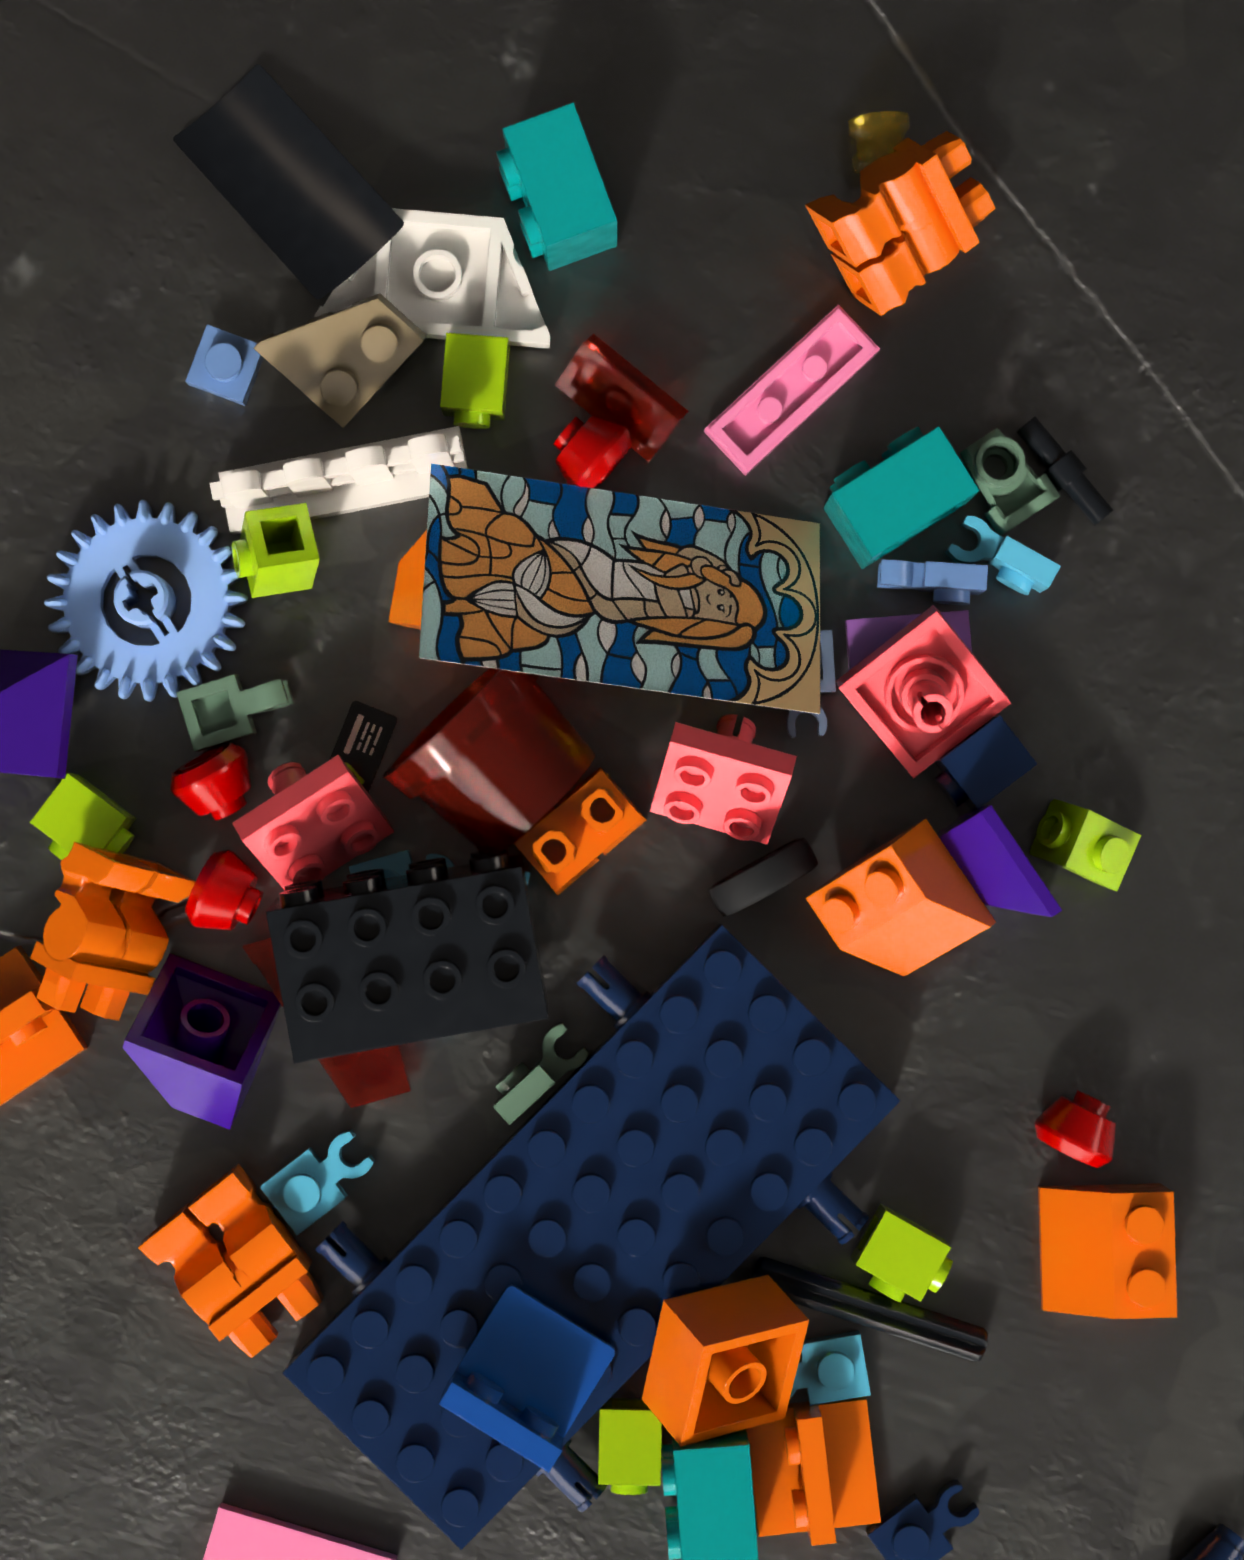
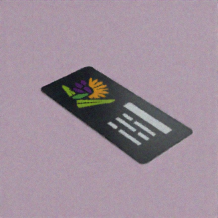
[329,701,397,793]

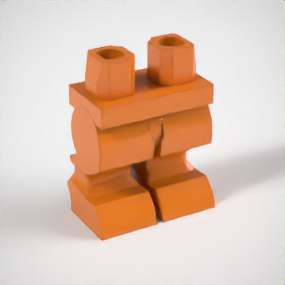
[805,131,995,316]
[513,767,647,896]
[30,842,196,1021]
[138,1163,324,1358]

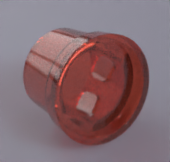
[382,668,596,854]

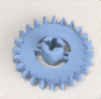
[44,499,248,702]

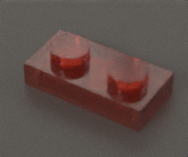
[555,333,689,462]

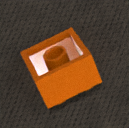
[805,818,996,977]
[1038,1183,1177,1319]

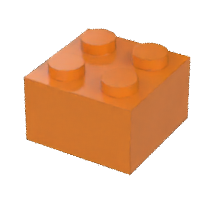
[642,1275,809,1447]

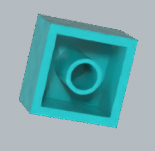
[496,102,617,271]
[823,426,980,569]
[661,1429,759,1560]

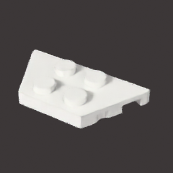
[314,208,551,349]

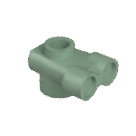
[960,428,1061,536]

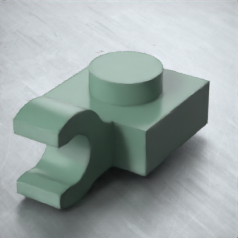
[176,674,294,752]
[493,1023,589,1125]

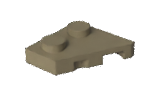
[253,293,426,428]

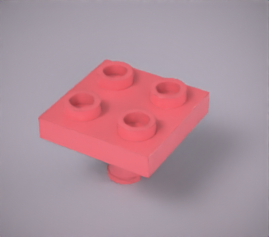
[836,605,1011,779]
[650,714,797,845]
[232,755,394,890]

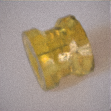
[848,111,910,174]

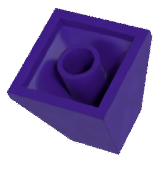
[0,649,78,779]
[936,805,1062,917]
[123,954,283,1130]

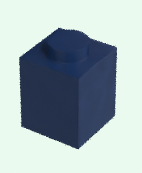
[935,715,1037,810]

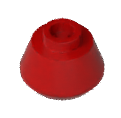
[553,415,633,489]
[170,742,252,821]
[185,850,264,931]
[1034,1090,1116,1168]

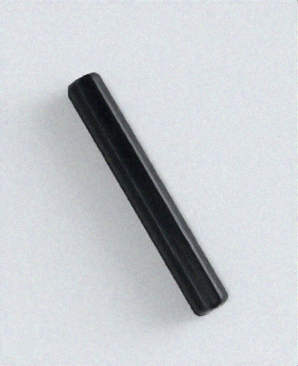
[751,1257,989,1362]

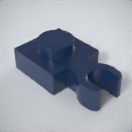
[866,1480,980,1560]

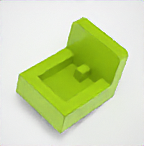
[1030,799,1142,892]

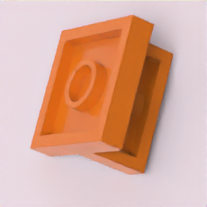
[0,946,88,1106]
[746,1396,881,1546]

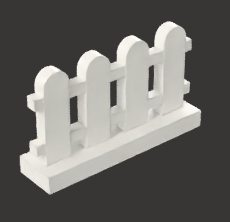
[209,426,468,535]

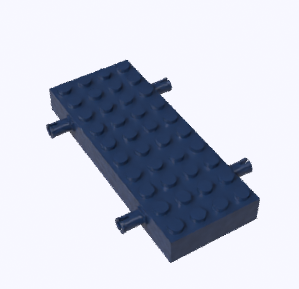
[282,923,900,1550]

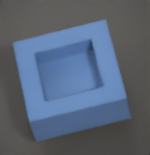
[185,324,264,406]

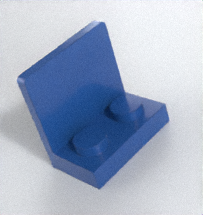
[439,1284,615,1473]

